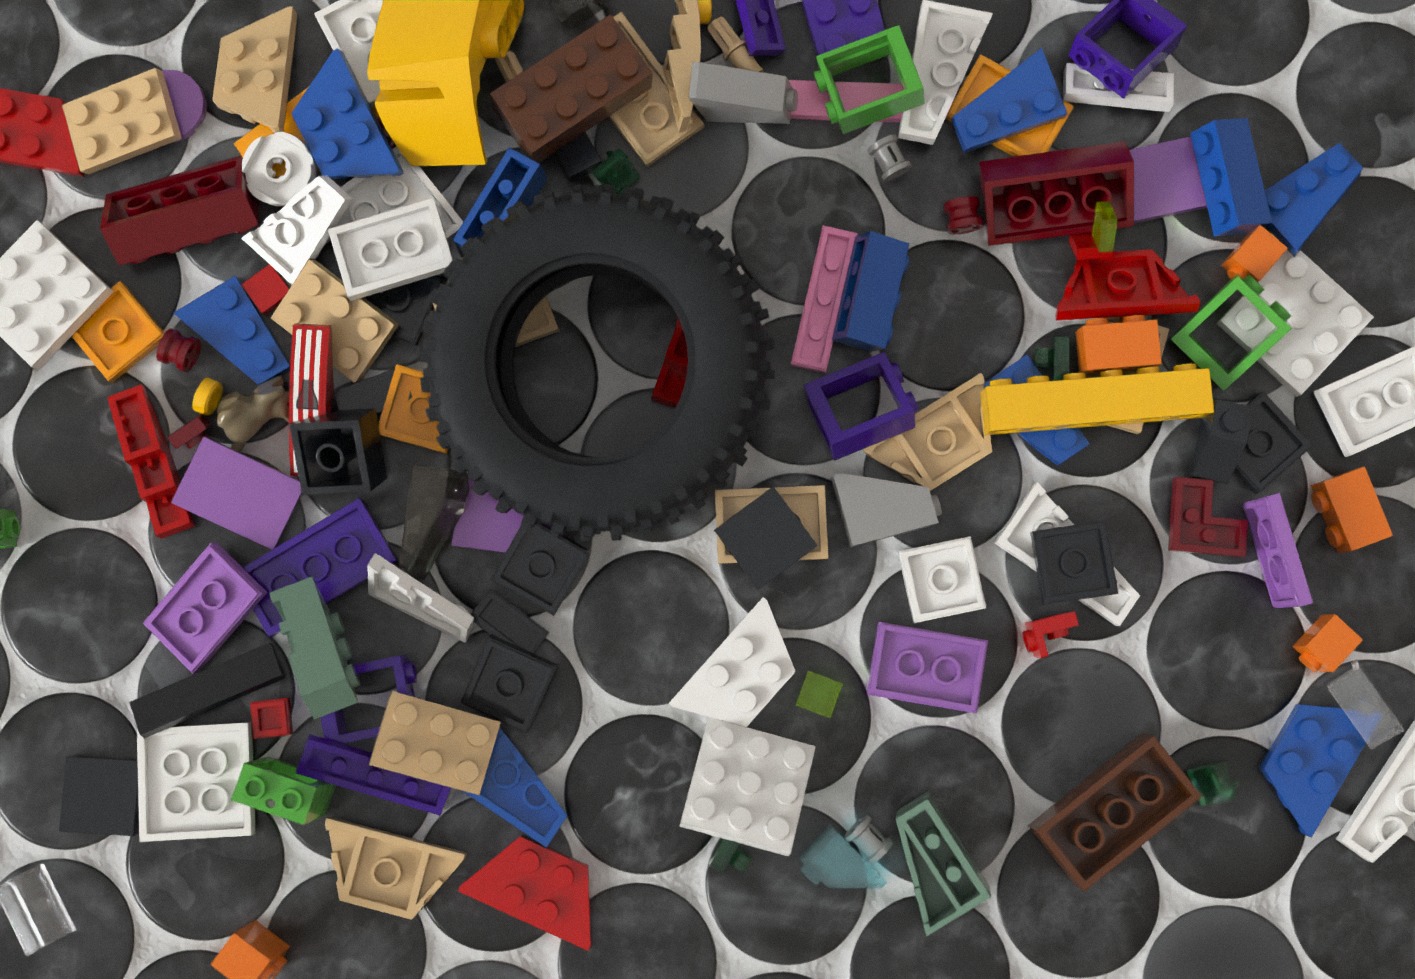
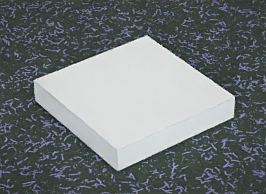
[898,536,986,623]

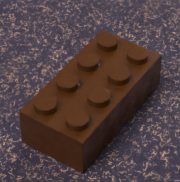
[490,14,653,163]
[1028,733,1202,892]

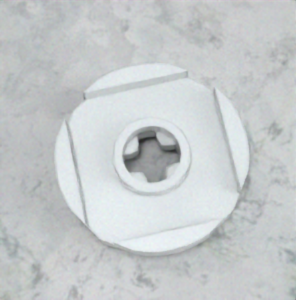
[242,132,318,206]

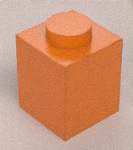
[1221,225,1288,282]
[1292,614,1363,672]

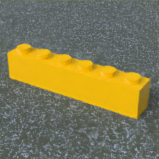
[980,364,1214,435]

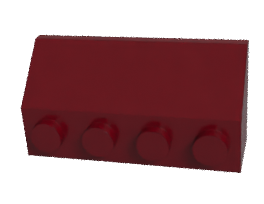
[979,141,1134,246]
[100,155,259,266]

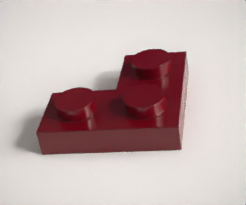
[1168,477,1248,558]

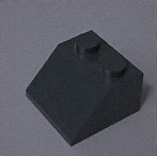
[289,408,387,495]

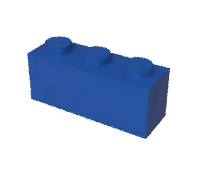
[1190,118,1272,237]
[453,148,548,254]
[832,231,909,352]

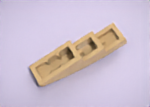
[663,0,701,133]

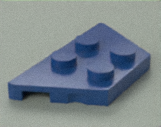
[291,48,404,179]
[1259,704,1382,838]

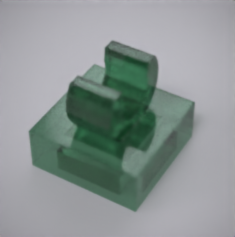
[592,148,641,195]
[1035,336,1069,379]
[1187,761,1239,806]
[709,838,752,873]

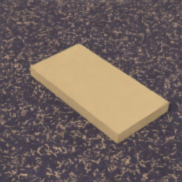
[609,12,704,168]

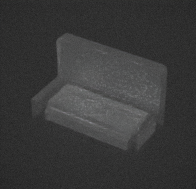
[1326,659,1405,750]
[0,863,76,956]

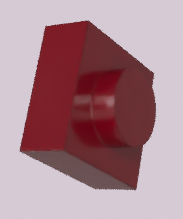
[167,414,211,449]

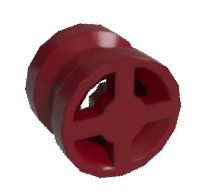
[943,196,984,235]
[156,328,201,373]

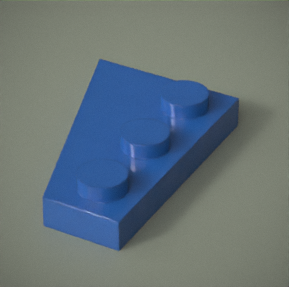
[951,48,1067,153]
[1265,143,1363,258]
[173,276,290,385]
[983,355,1090,465]
[461,727,568,848]

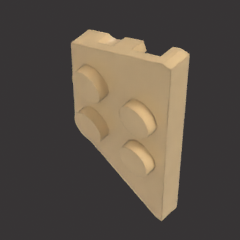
[212,7,298,132]
[862,373,992,491]
[325,817,467,920]

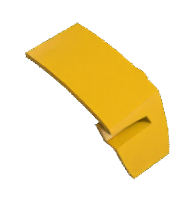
[367,0,525,166]

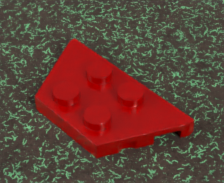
[0,88,84,177]
[1055,249,1201,320]
[458,835,592,951]

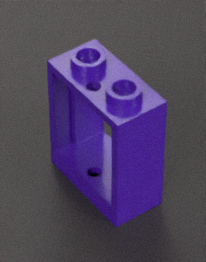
[1068,0,1188,99]
[803,352,919,461]
[320,655,421,744]

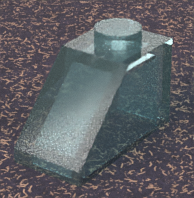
[800,824,887,888]

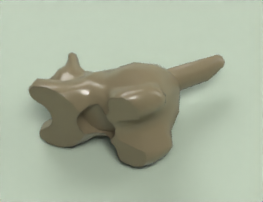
[217,376,289,453]

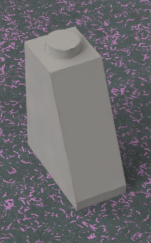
[689,62,798,124]
[831,473,942,548]

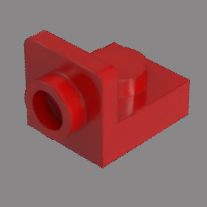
[1022,611,1079,658]

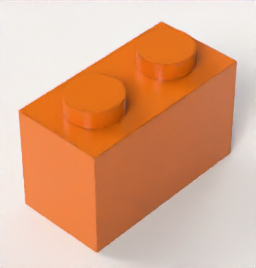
[1075,315,1162,375]
[1310,466,1393,553]
[210,920,291,979]

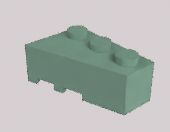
[269,577,360,720]
[896,791,991,936]

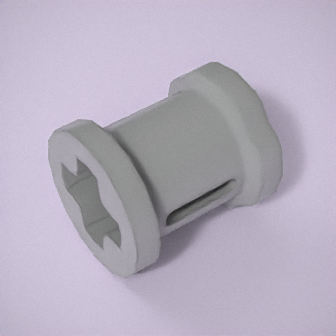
[867,134,912,182]
[844,814,894,865]

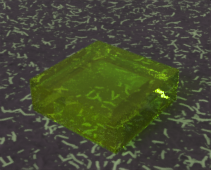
[1092,201,1117,252]
[795,671,843,718]

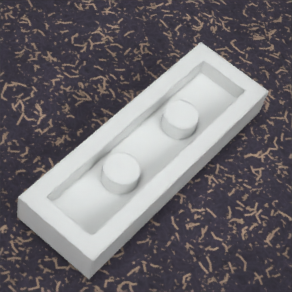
[1063,63,1174,112]

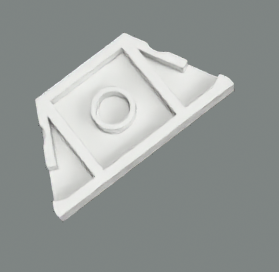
[669,597,796,727]

